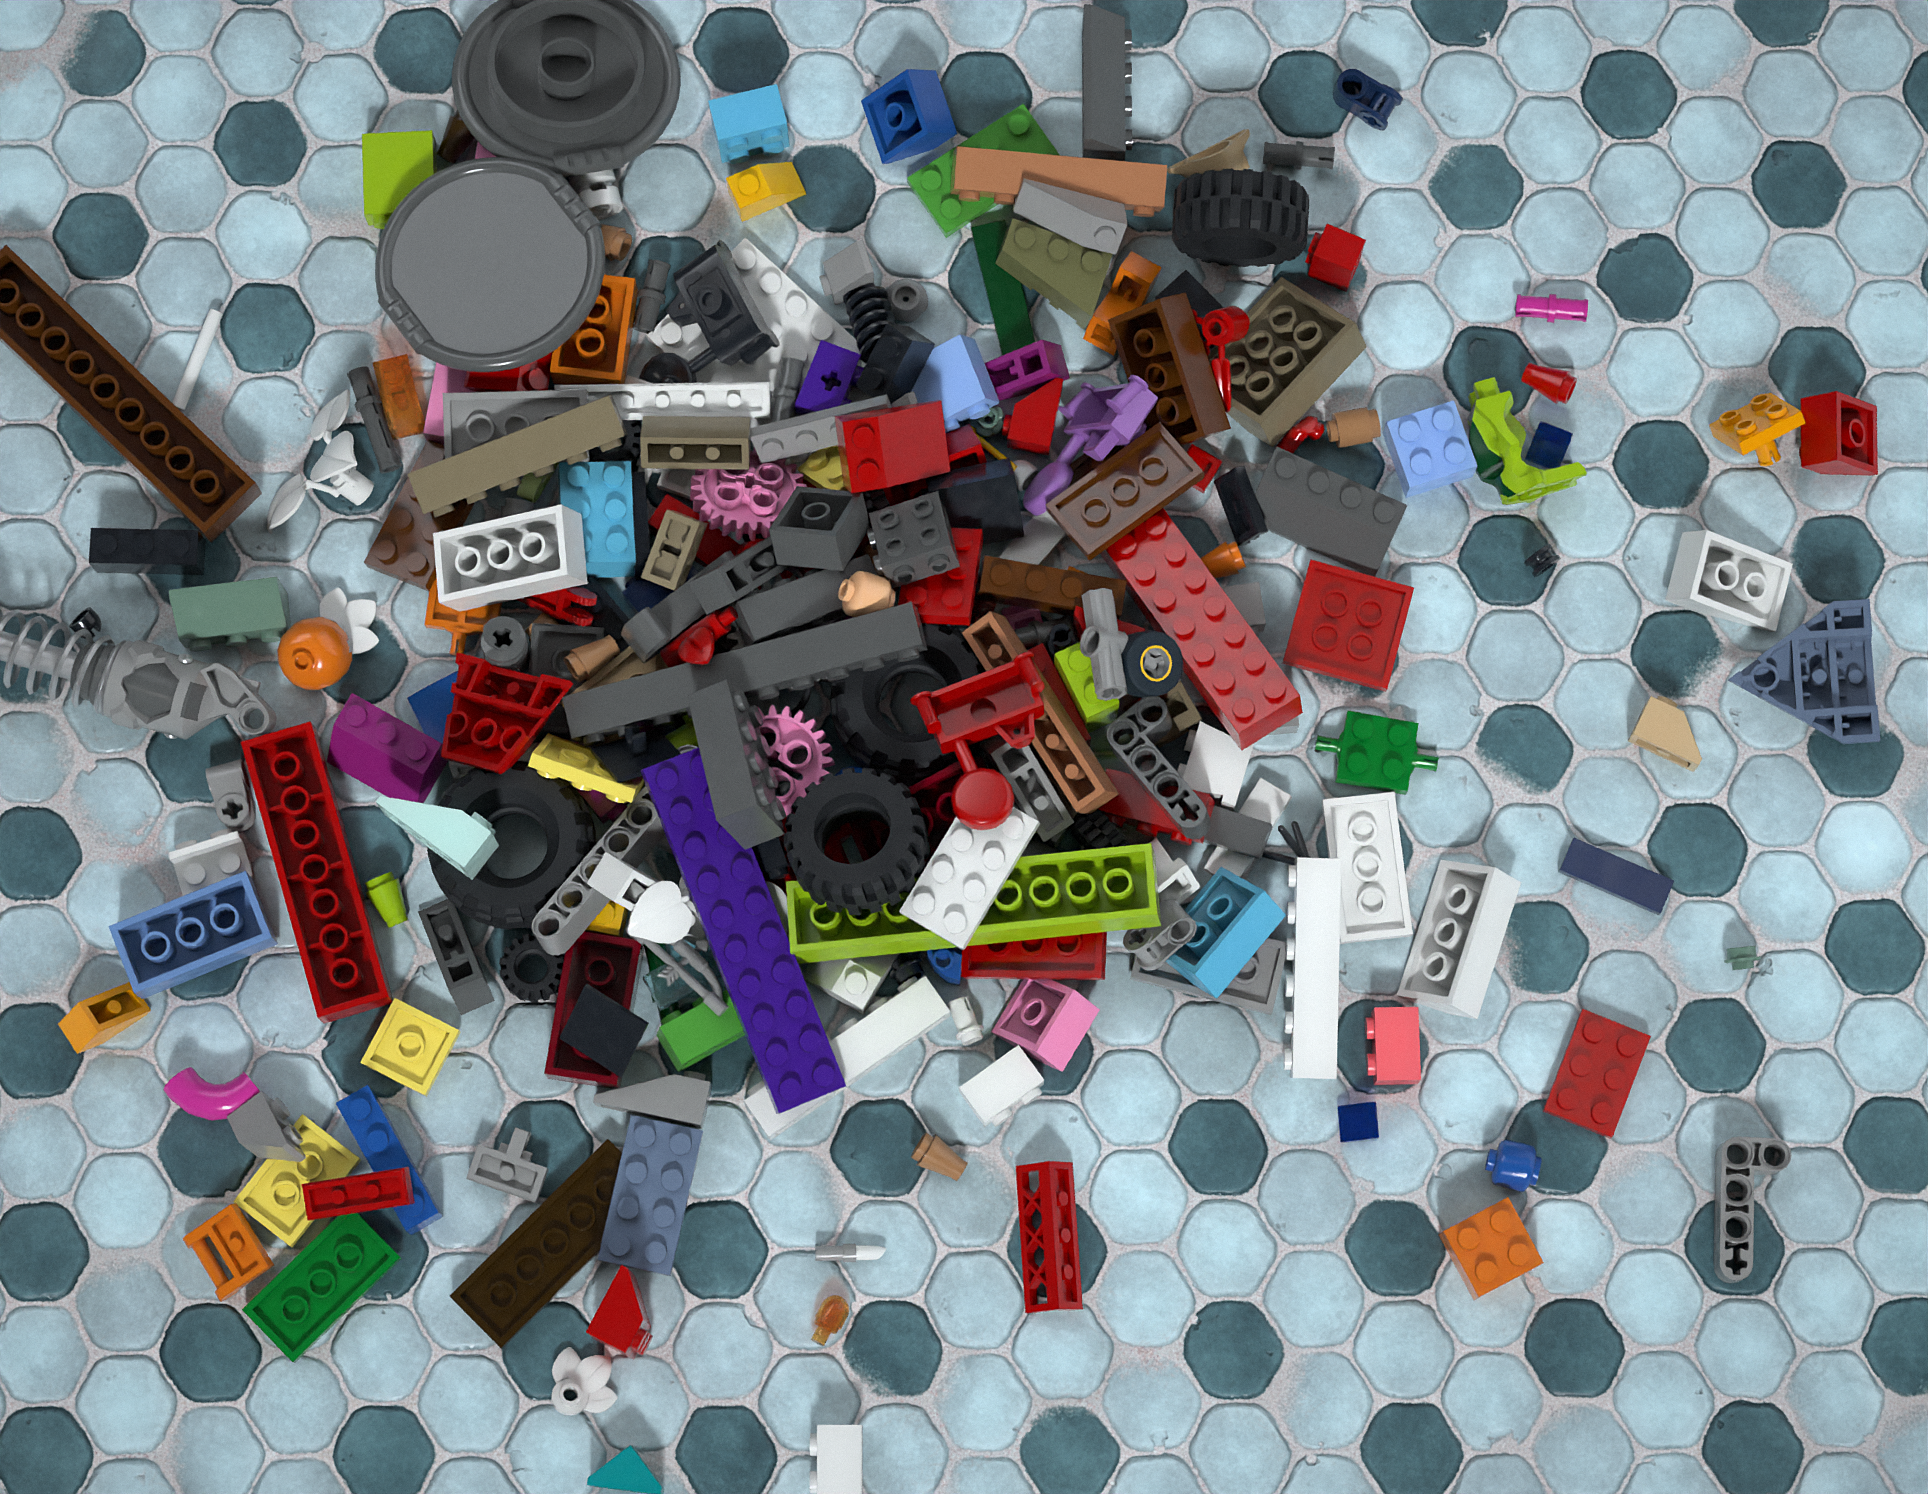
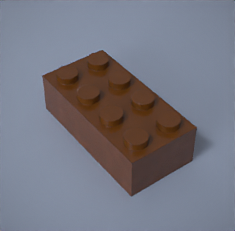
[1108,292,1231,447]

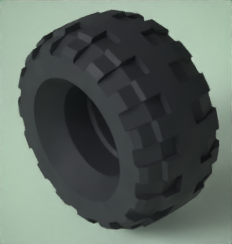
[830,623,986,786]
[427,761,597,930]

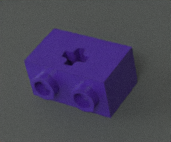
[795,340,864,415]

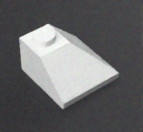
[803,953,900,1015]

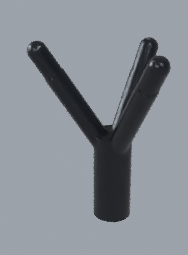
[1262,821,1311,865]

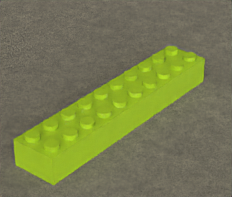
[786,843,1161,964]

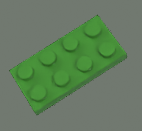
[907,104,1059,238]

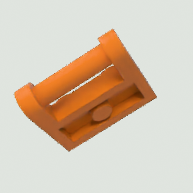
[183,1203,274,1302]

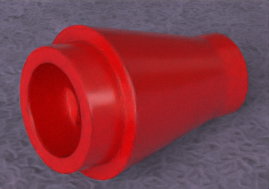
[1521,362,1577,404]

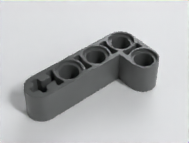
[621,550,734,663]
[1107,696,1211,839]

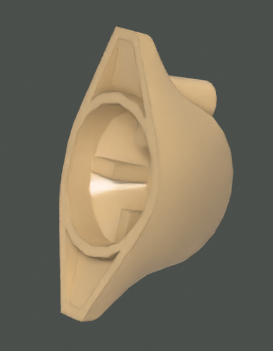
[1167,129,1250,178]

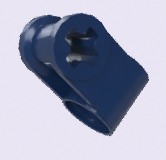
[1333,69,1403,130]

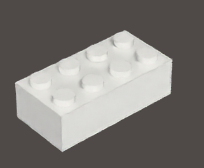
[433,504,588,612]

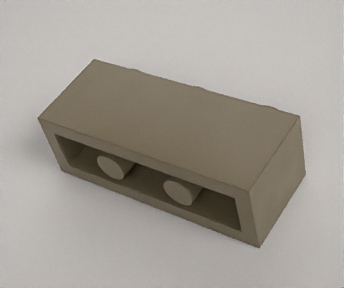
[640,416,751,470]

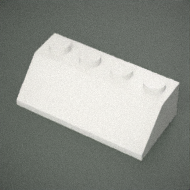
[1397,860,1521,1019]

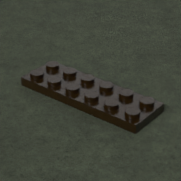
[450,1139,622,1349]

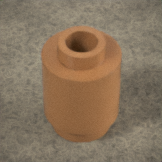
[1326,407,1381,448]

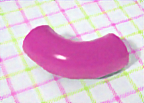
[163,1067,260,1121]

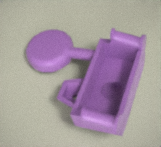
[1023,375,1158,516]

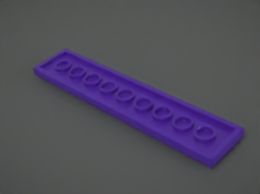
[640,747,846,1114]

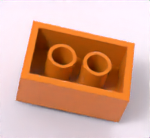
[550,275,638,385]

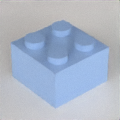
[1382,400,1477,498]

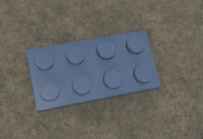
[598,1115,704,1276]

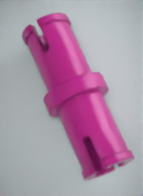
[1515,294,1588,323]

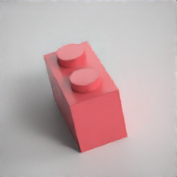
[1365,1007,1421,1085]

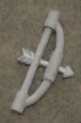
[626,927,729,1017]

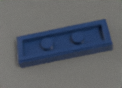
[1559,838,1674,915]

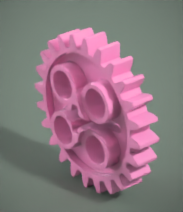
[690,448,807,541]
[757,705,834,816]

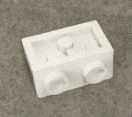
[168,829,255,896]

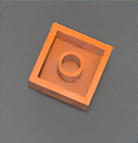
[1439,1197,1544,1300]

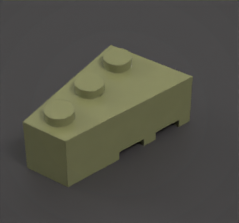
[995,218,1113,330]

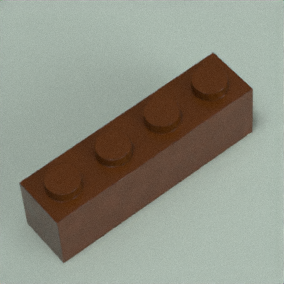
[974,555,1127,619]

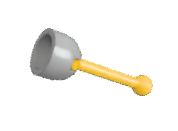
[970,425,1038,491]

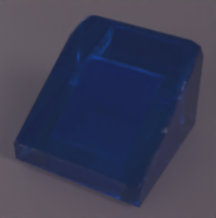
[1525,421,1573,469]
[1337,1102,1379,1143]

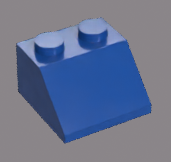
[861,69,957,164]

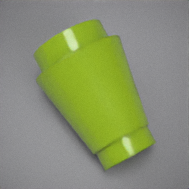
[365,871,409,928]

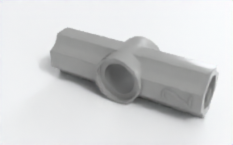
[1080,588,1129,701]

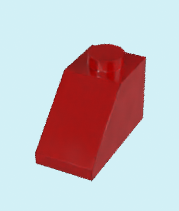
[1002,378,1063,456]

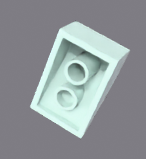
[376,796,499,880]

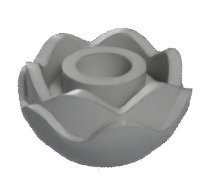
[887,279,928,322]

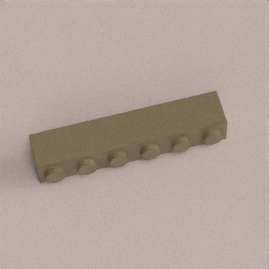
[407,394,627,517]

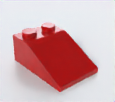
[834,400,950,493]

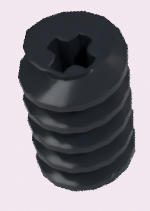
[843,286,897,363]

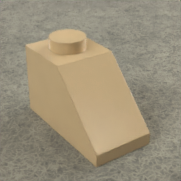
[1628,696,1702,772]

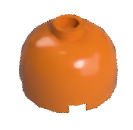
[277,617,352,690]

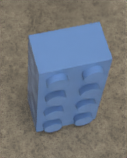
[109,871,278,999]

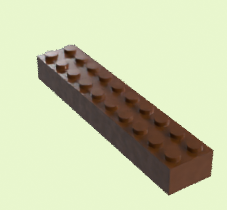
[0,245,262,543]

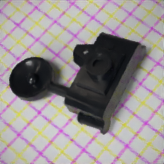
[639,240,780,384]

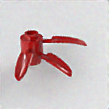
[1192,306,1250,413]

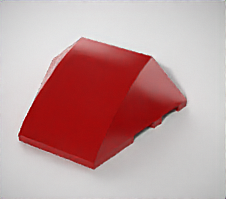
[441,652,574,774]

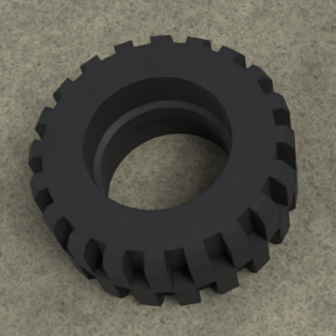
[1172,168,1309,267]
[784,767,930,915]

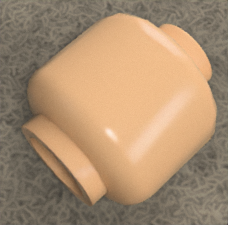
[838,571,895,617]

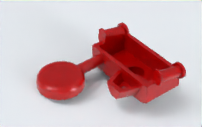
[910,651,1045,831]

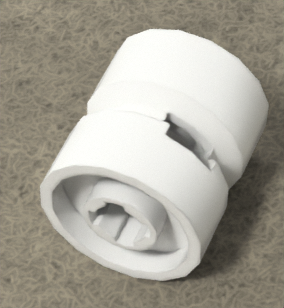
[569,169,623,220]

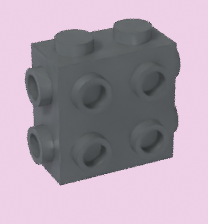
[867,491,960,589]

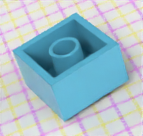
[708,84,790,164]

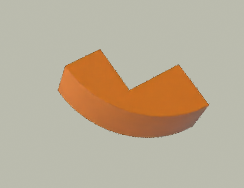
[1083,251,1162,356]

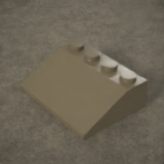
[1207,277,1367,448]

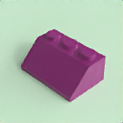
[327,693,449,804]

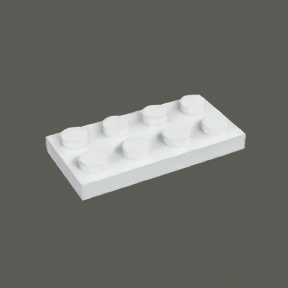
[1322,792,1413,944]
[899,807,1040,950]

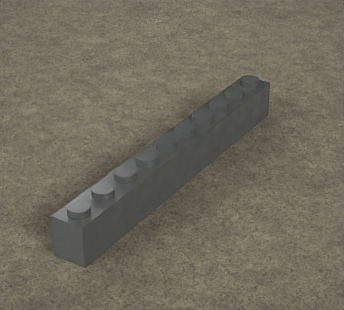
[562,602,928,747]

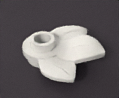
[320,588,379,654]
[551,1347,618,1416]

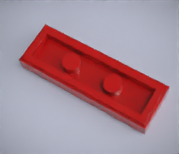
[302,1167,415,1221]

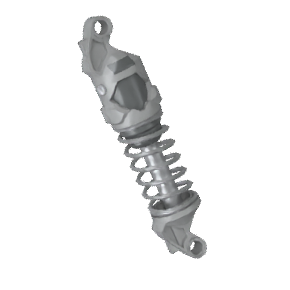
[0,608,277,740]

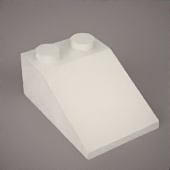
[1665,530,1793,632]

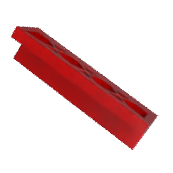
[1016,1161,1083,1313]

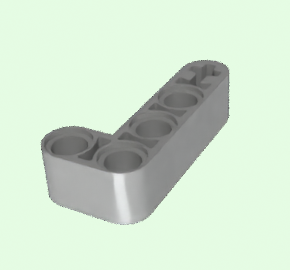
[1714,1137,1792,1284]

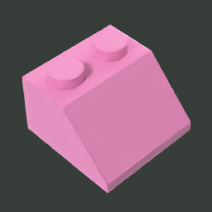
[991,979,1100,1072]

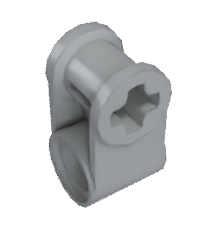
[206,759,256,833]
[1123,899,1197,971]

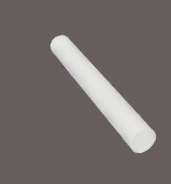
[172,309,223,411]

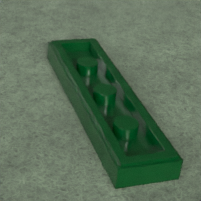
[971,219,1035,356]

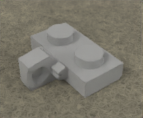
[466,1127,549,1203]

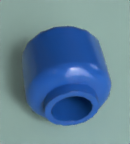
[1485,1140,1541,1192]

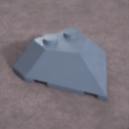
[1728,599,1880,744]

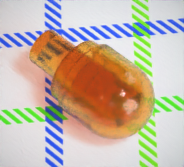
[811,1295,849,1346]

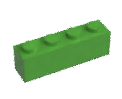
[656,985,745,1072]

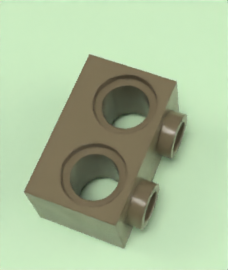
[641,510,708,591]

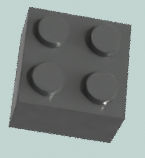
[769,486,870,571]

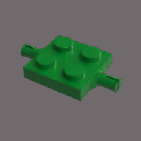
[1315,711,1439,795]

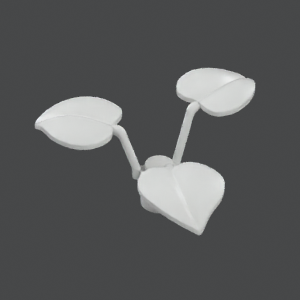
[267,389,374,534]
[627,877,789,944]

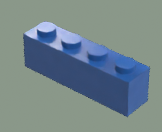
[336,1085,443,1235]

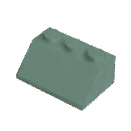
[169,577,291,652]

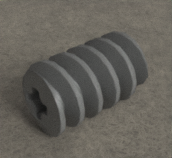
[481,616,530,673]

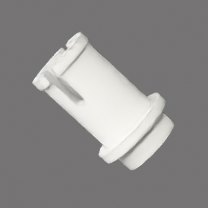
[947,996,984,1045]

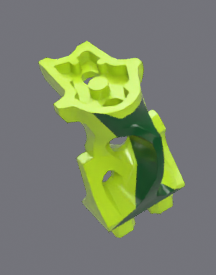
[1467,377,1587,505]

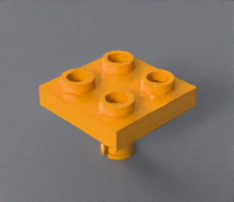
[1709,393,1805,466]

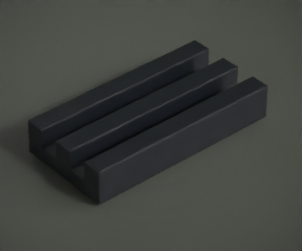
[1214,466,1268,546]

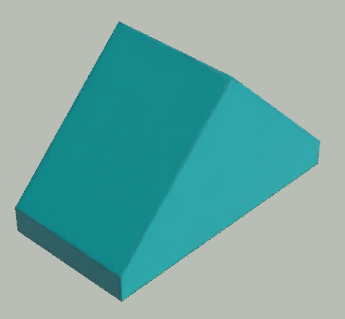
[587,1445,664,1494]

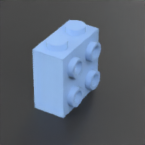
[911,334,1000,433]

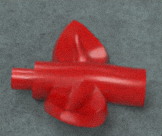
[660,606,739,668]

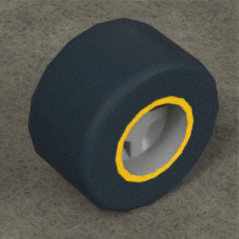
[1121,631,1183,697]

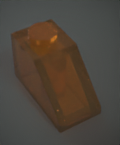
[372,354,425,440]

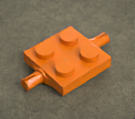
[424,577,502,656]

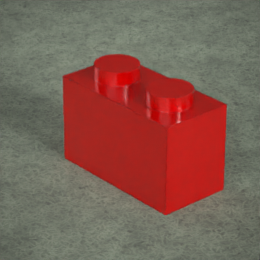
[1305,224,1366,292]

